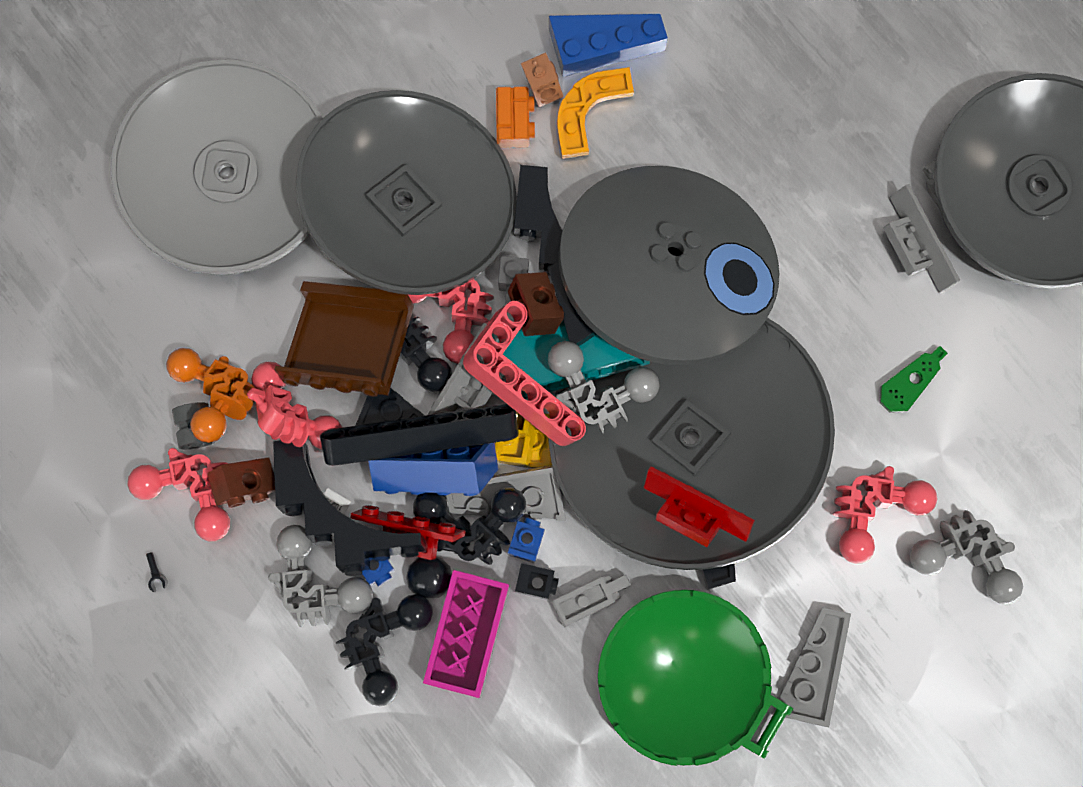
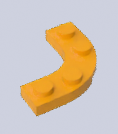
[557,67,634,159]

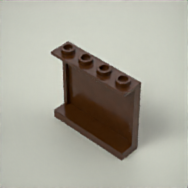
[274,281,414,396]

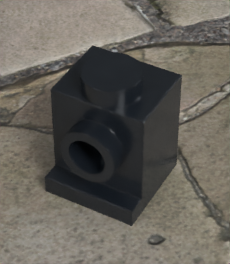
[515,563,559,600]

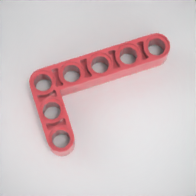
[463,301,586,446]

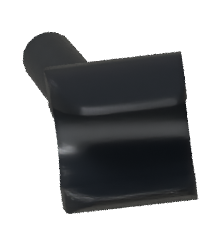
[146,552,168,592]

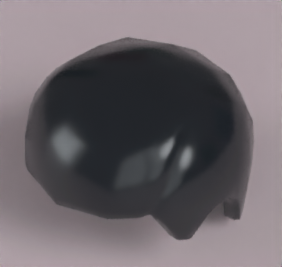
[406,557,452,598]

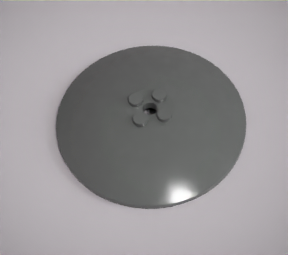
[296,90,517,295]

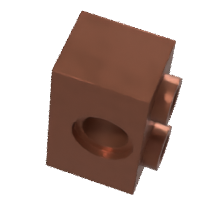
[507,272,564,336]
[207,457,275,508]

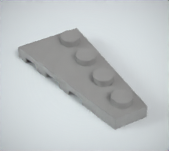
[446,465,566,521]
[772,608,851,728]

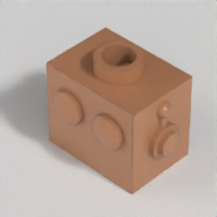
[521,52,564,107]

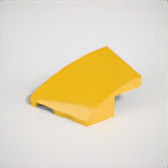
[481,412,552,469]

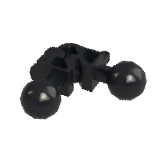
[401,317,452,392]
[413,487,526,565]
[336,594,433,706]

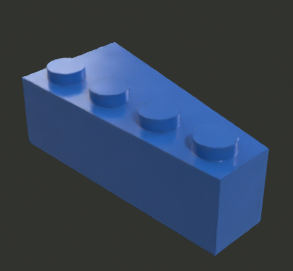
[548,14,668,77]
[368,443,498,496]

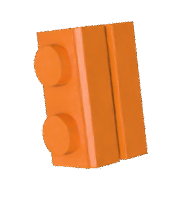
[496,87,535,148]

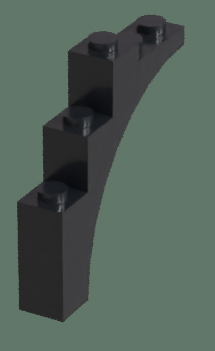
[514,165,563,274]
[273,440,426,576]

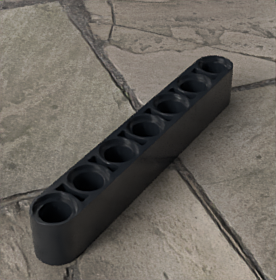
[320,404,519,466]

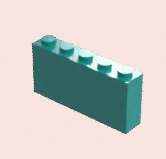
[498,320,650,399]

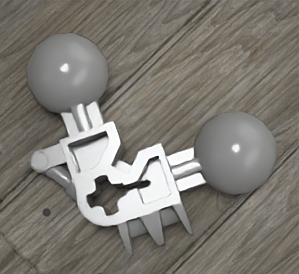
[548,341,660,434]
[910,510,1023,604]
[268,525,373,627]

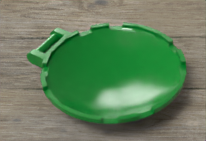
[598,590,794,766]

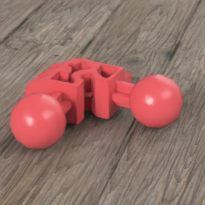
[408,279,494,364]
[247,362,343,450]
[128,448,230,541]
[833,466,937,564]

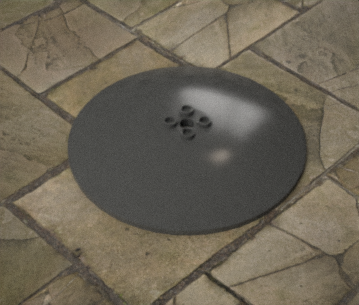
[549,317,835,570]

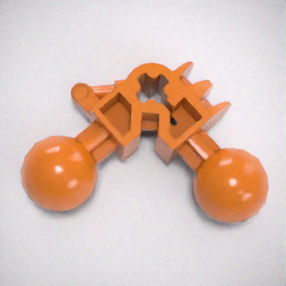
[166,348,255,443]

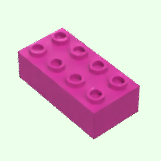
[423,570,510,698]

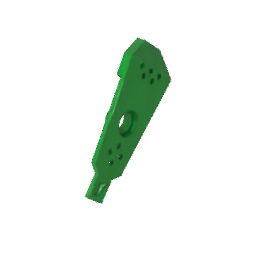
[880,346,948,413]

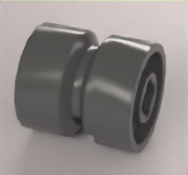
[172,402,215,450]

